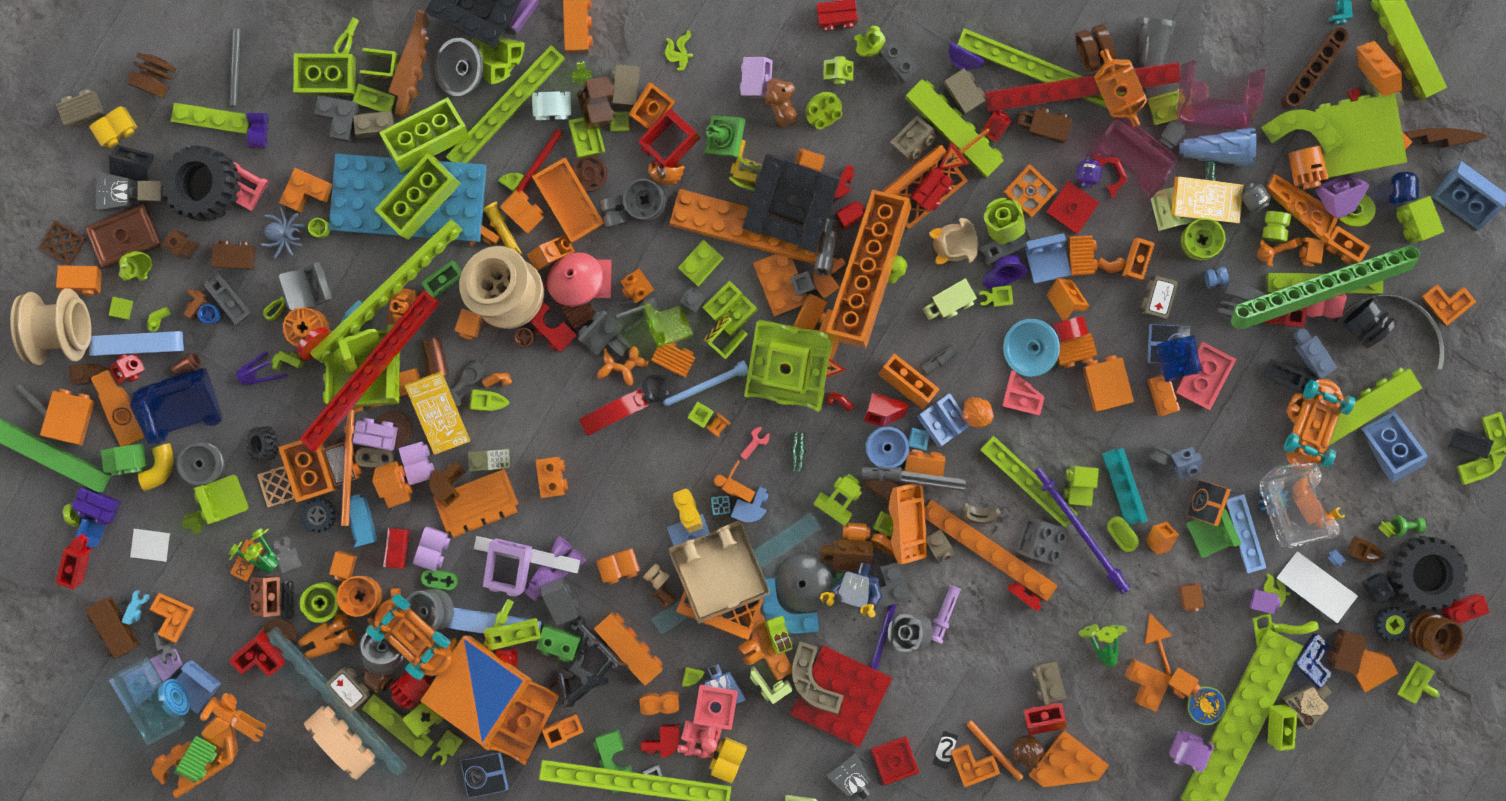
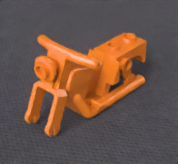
[151,693,266,798]

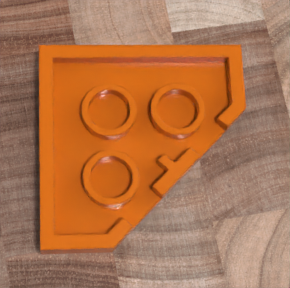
[1028,729,1109,787]

